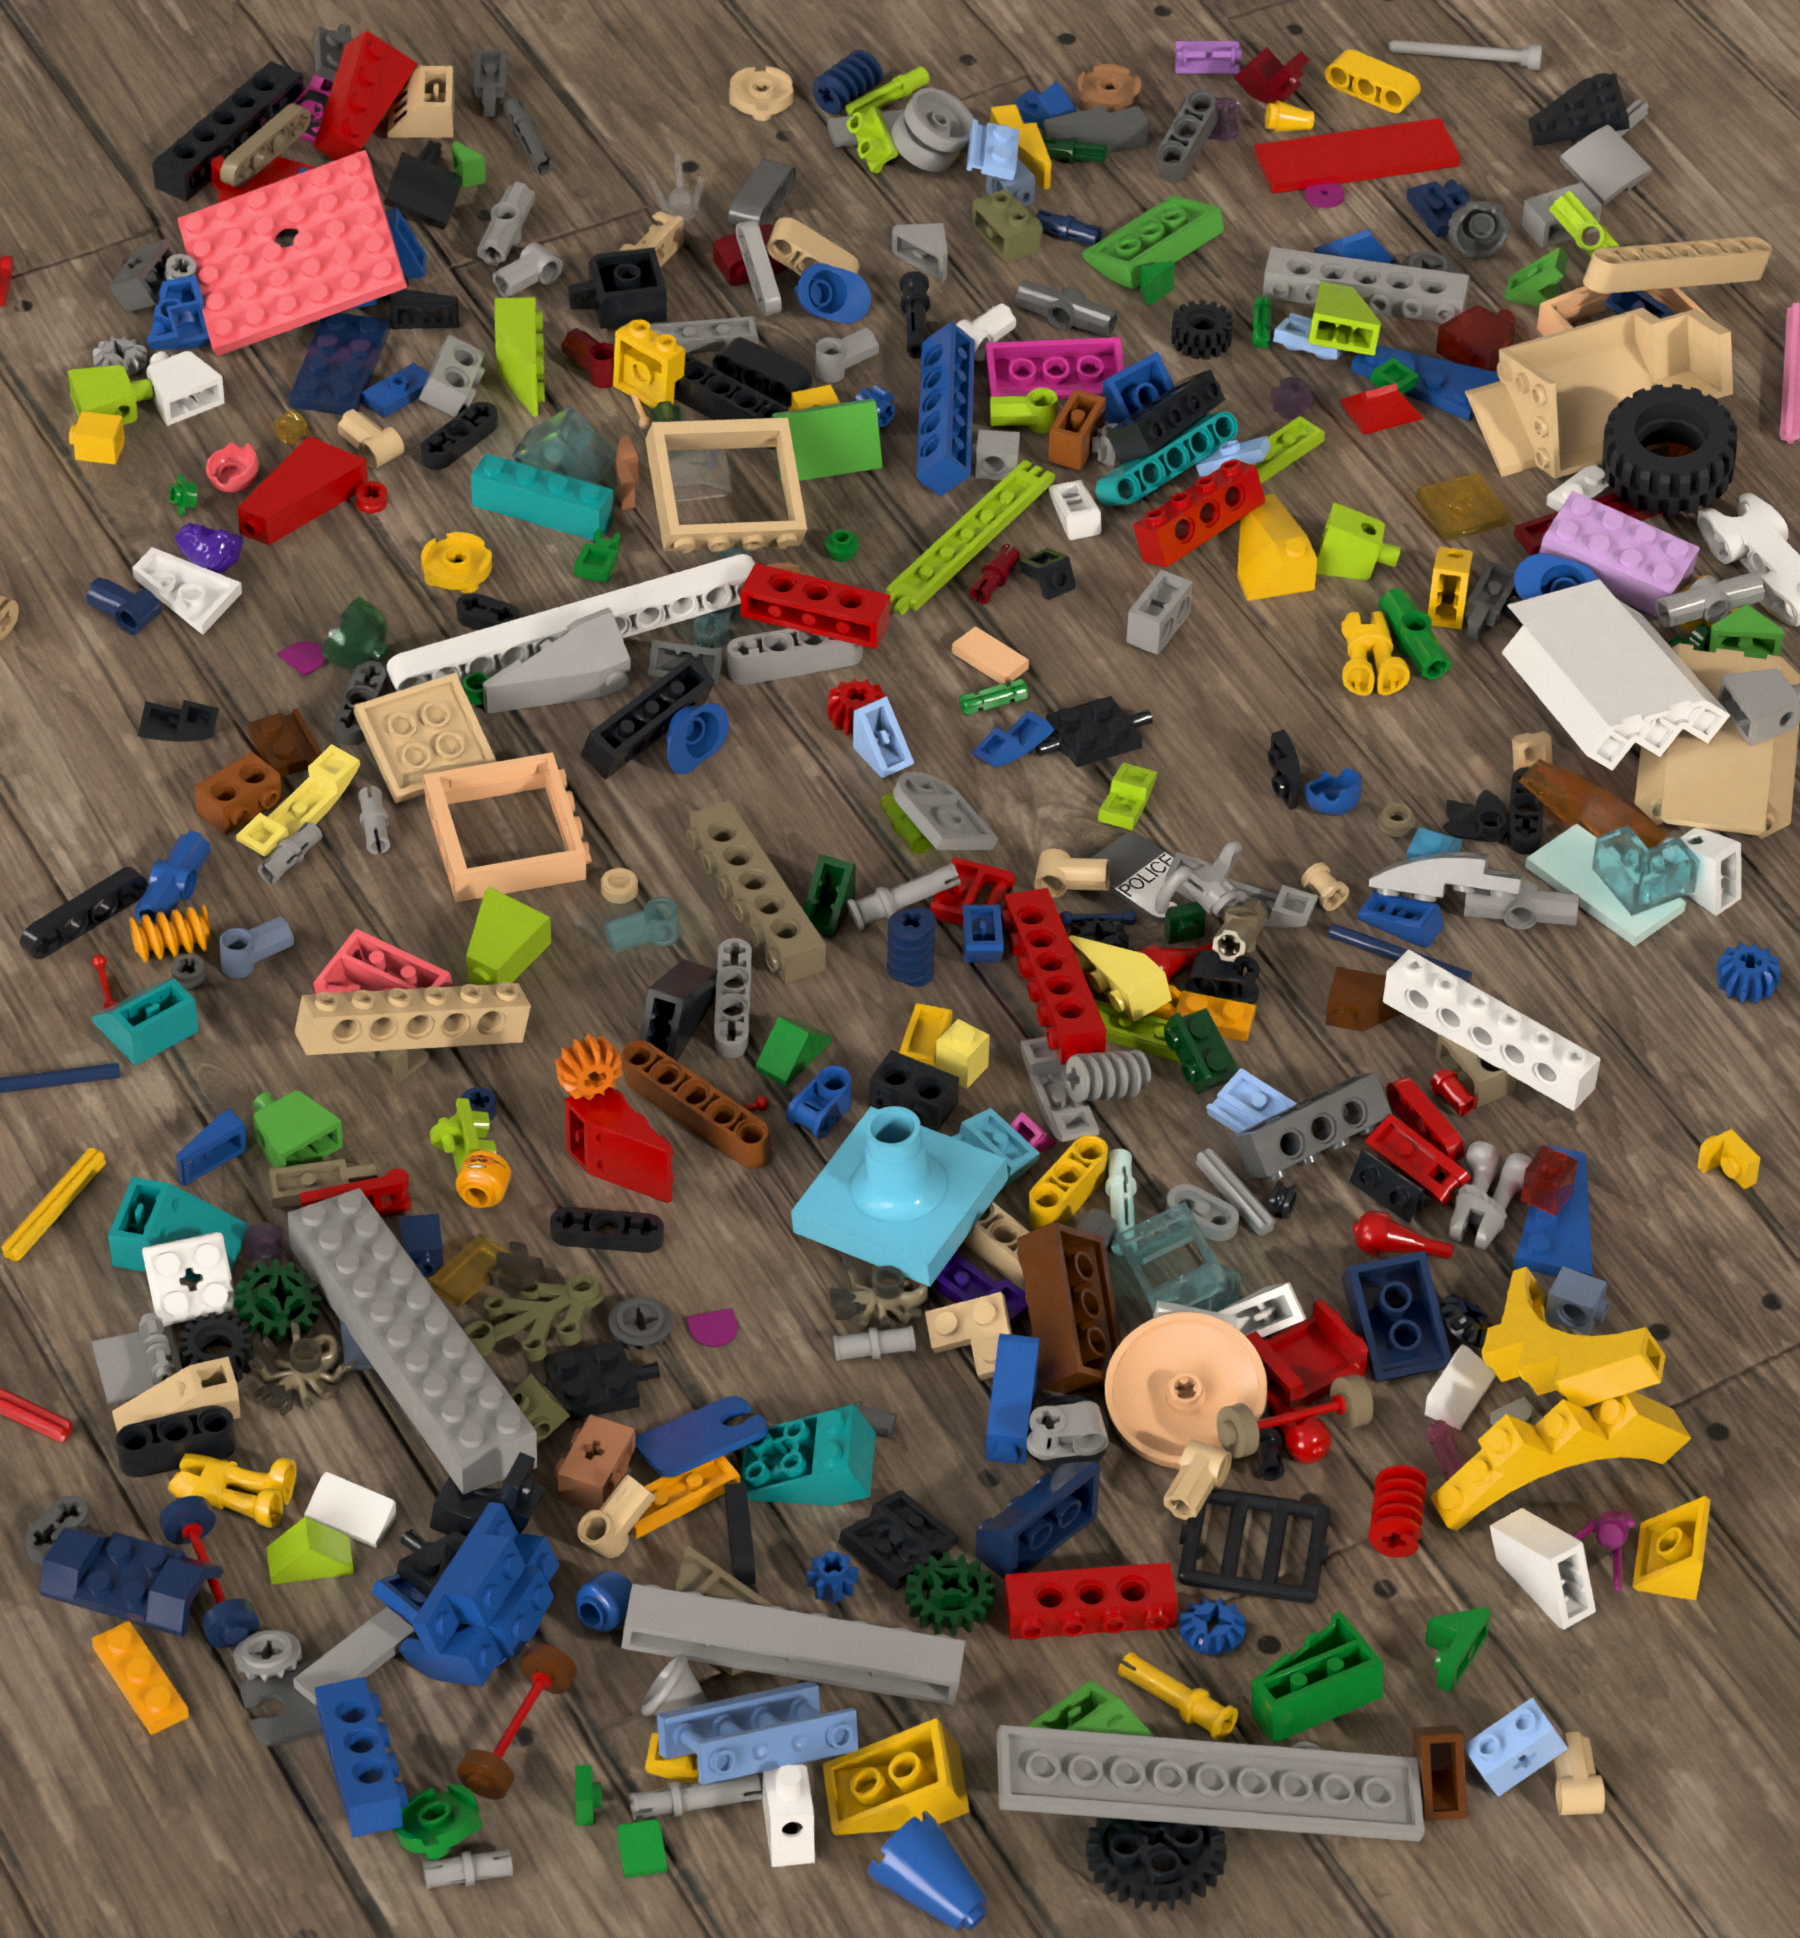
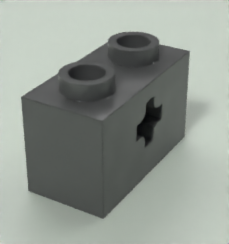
[109,238,181,313]

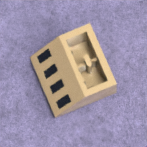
[388,66,454,139]

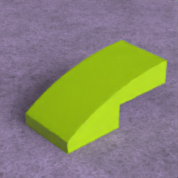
[1098,763,1157,830]

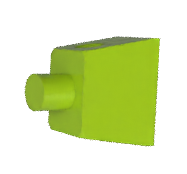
[68,365,153,425]
[1316,502,1401,580]

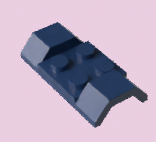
[40,1527,224,1637]

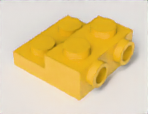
[613,319,686,415]

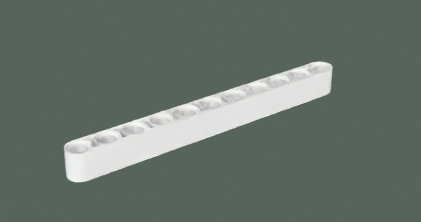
[386,554,755,691]

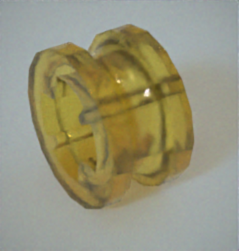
[273,409,308,445]

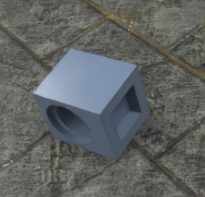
[986,157,1035,206]
[1545,1266,1610,1335]

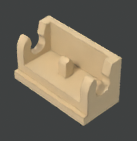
[620,212,684,267]

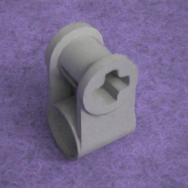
[1027,1401,1109,1460]

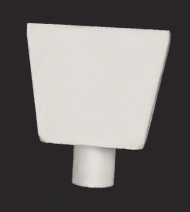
[146,351,225,426]
[1660,828,1741,916]
[762,1764,815,1867]

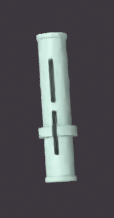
[1105,1149,1137,1256]

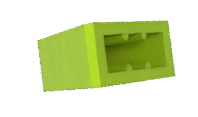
[1308,281,1381,356]
[466,887,551,985]

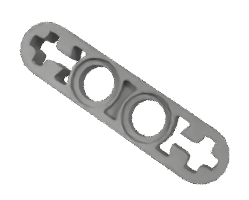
[714,938,752,1058]

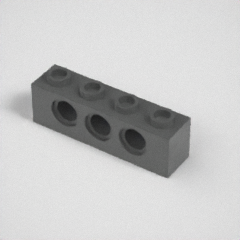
[1233,1072,1393,1182]

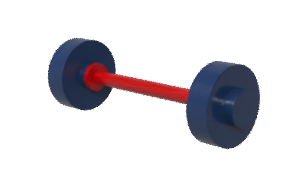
[159,1495,259,1648]

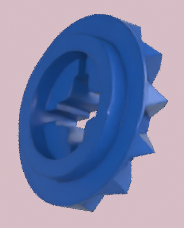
[1179,1596,1246,1655]

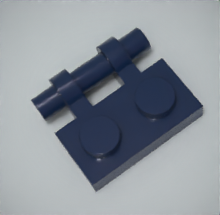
[1406,179,1471,238]

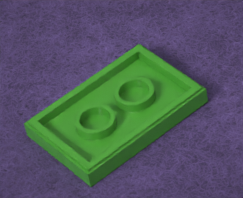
[772,398,883,483]

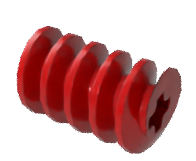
[1368,1465,1427,1558]

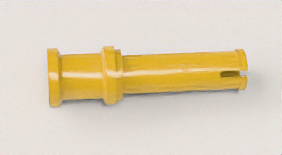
[1118,1652,1238,1742]

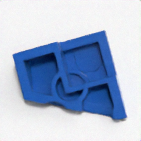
[147,275,211,350]

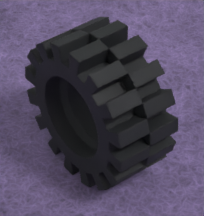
[1171,300,1233,360]
[179,1312,254,1383]

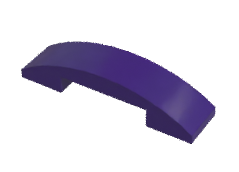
[932,1252,1029,1325]

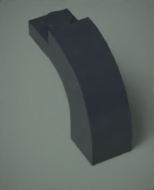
[429,1452,546,1536]

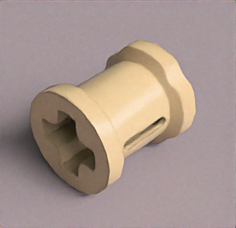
[1300,862,1349,911]

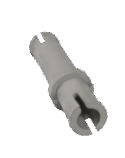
[630,1773,762,1821]

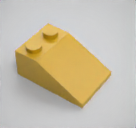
[823,1718,970,1836]

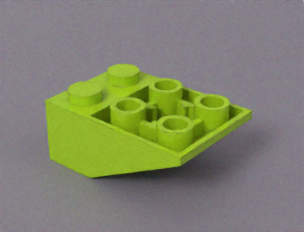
[495,297,545,417]

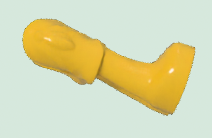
[1341,611,1410,696]
[168,1453,297,1528]

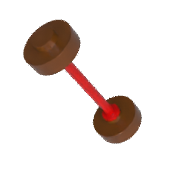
[457,1644,577,1800]

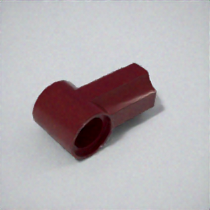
[561,328,615,388]

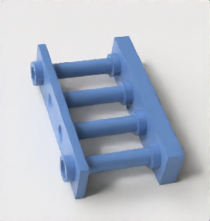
[657,1681,858,1785]

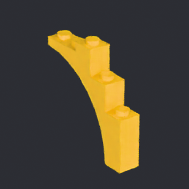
[1482,1266,1666,1408]
[1429,1391,1692,1531]

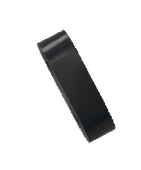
[456,593,520,630]

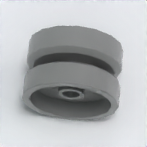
[891,88,973,173]

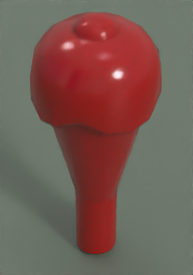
[1138,943,1216,984]
[1352,1210,1453,1259]
[1266,1388,1331,1464]

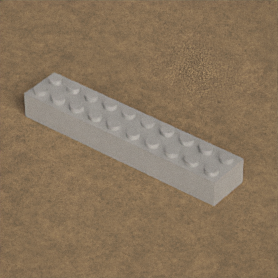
[287,1188,537,1494]

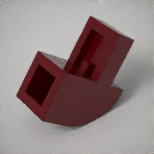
[1233,47,1310,104]

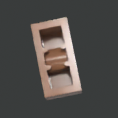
[553,1414,636,1510]

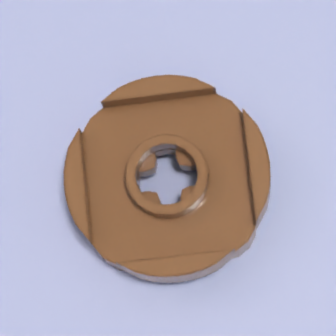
[1076,64,1141,113]

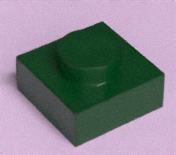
[1164,901,1206,944]

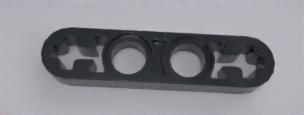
[20,867,148,959]

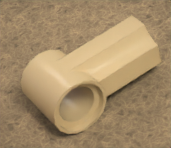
[337,409,404,469]
[1034,848,1111,898]
[1164,1439,1232,1521]
[577,1474,656,1559]
[1554,1732,1605,1815]

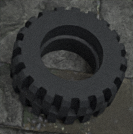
[1602,384,1738,516]

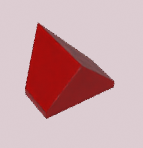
[1341,383,1425,435]

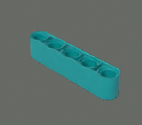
[1095,411,1238,507]

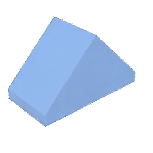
[853,696,915,778]

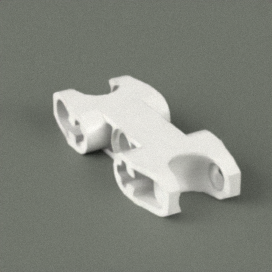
[1697,493,1800,627]

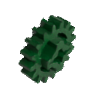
[233,1259,322,1345]
[905,1552,995,1636]

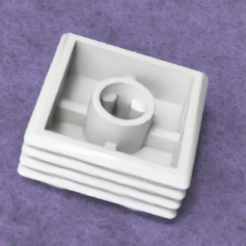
[142,1232,237,1326]

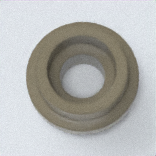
[1378,803,1415,837]

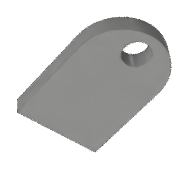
[893,772,999,850]

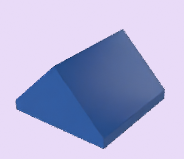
[1102,351,1174,424]

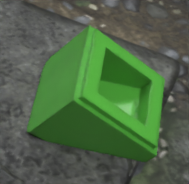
[451,141,486,188]

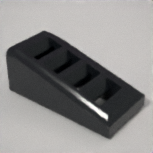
[390,289,459,329]

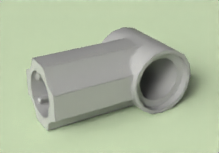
[493,242,563,298]
[814,327,879,383]

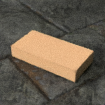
[952,626,1029,686]

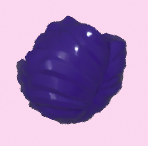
[174,522,243,573]

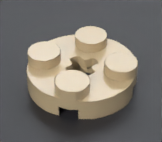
[729,66,794,121]

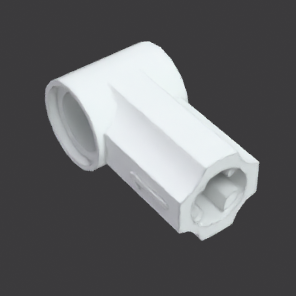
[956,303,1016,362]

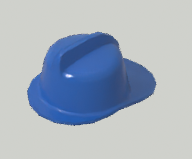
[794,263,871,324]
[1514,554,1597,600]
[666,703,729,774]

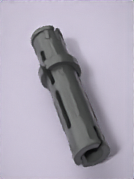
[503,98,554,175]

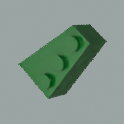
[1251,1610,1383,1744]

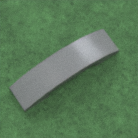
[1164,852,1318,928]
[1020,1037,1099,1142]

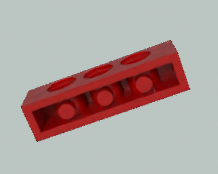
[1133,459,1266,568]
[741,563,891,649]
[1004,1562,1177,1640]

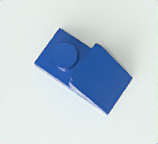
[1011,82,1077,130]

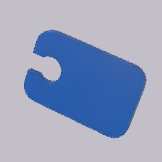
[635,1396,768,1477]

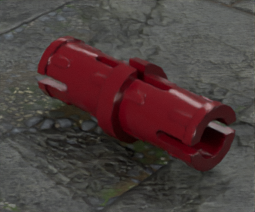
[969,544,1020,604]

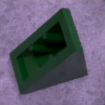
[803,854,856,936]

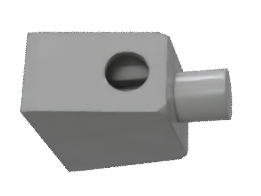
[1718,669,1800,746]

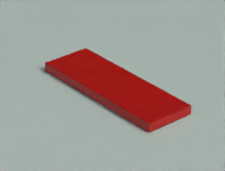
[1254,118,1461,194]

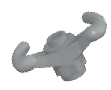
[1155,841,1242,918]

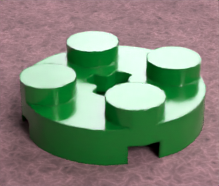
[394,1784,483,1859]

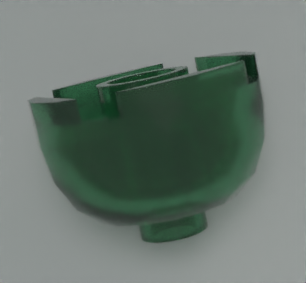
[321,597,389,670]

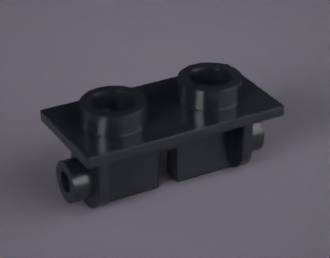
[1349,1149,1431,1223]

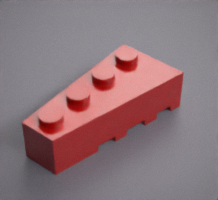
[314,30,418,161]

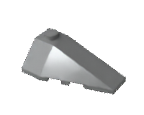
[483,607,631,714]

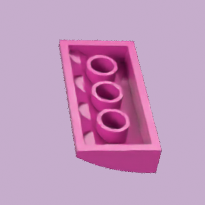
[984,337,1124,400]

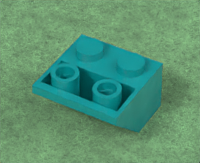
[92,978,199,1066]

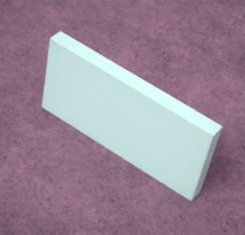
[1525,823,1686,947]

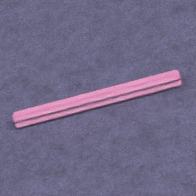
[1779,302,1800,444]

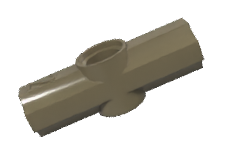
[1213,898,1268,962]

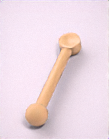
[630,394,652,430]

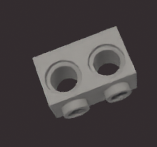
[419,334,486,417]
[1126,570,1193,655]

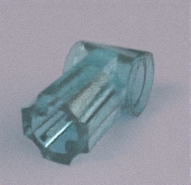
[604,897,680,953]

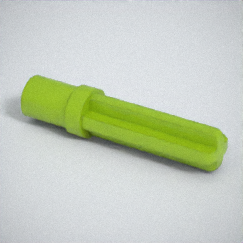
[845,66,930,116]

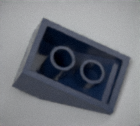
[1341,1251,1452,1383]

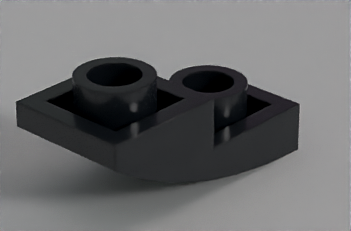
[1267,729,1300,810]

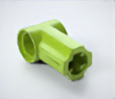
[990,388,1058,434]

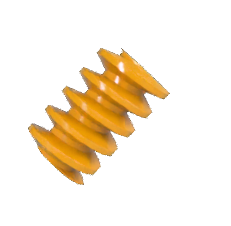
[129,904,211,963]

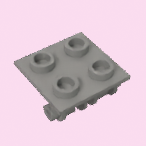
[91,1313,183,1404]

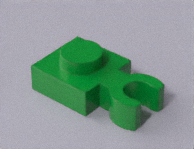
[574,529,620,583]

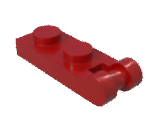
[1365,1114,1471,1207]
[299,1169,411,1217]

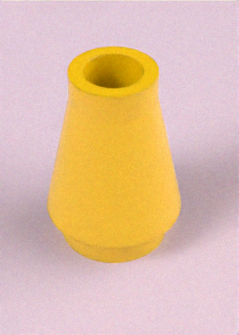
[1265,100,1314,133]

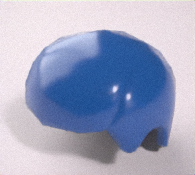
[1304,768,1362,816]

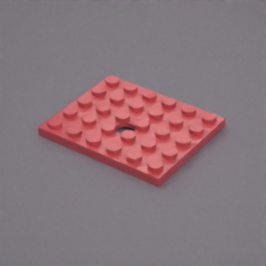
[177,150,408,356]

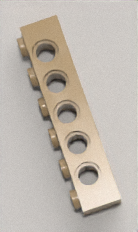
[294,982,531,1055]

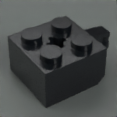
[568,247,667,329]

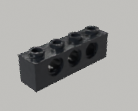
[1106,369,1226,464]
[581,656,715,780]

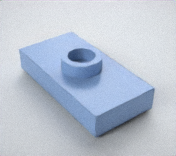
[1196,436,1271,477]

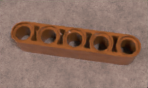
[621,1040,772,1169]

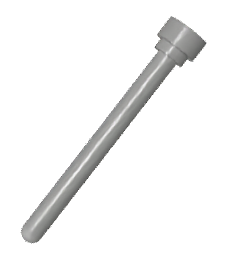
[1388,40,1542,71]

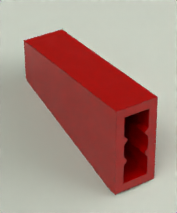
[237,436,368,545]

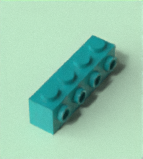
[471,453,614,540]

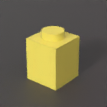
[935,1019,990,1089]

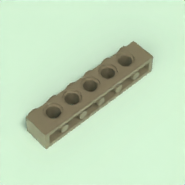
[686,800,826,984]

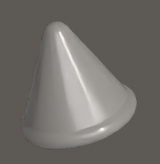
[641,1654,709,1716]

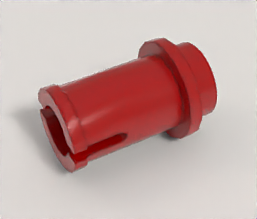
[1430,1068,1478,1116]

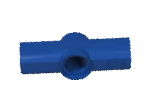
[135,830,211,924]

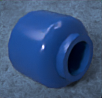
[576,1570,632,1632]

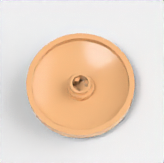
[1105,1312,1267,1469]

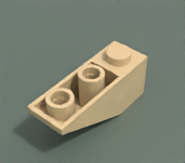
[112,1357,241,1433]

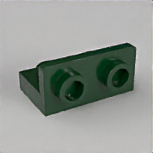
[1163,1008,1239,1094]

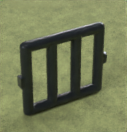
[1177,1488,1330,1604]

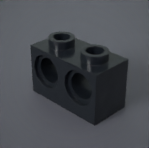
[869,1050,959,1132]

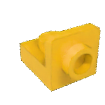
[1697,1128,1760,1190]

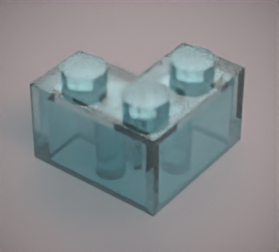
[511,406,616,484]
[1592,825,1700,916]

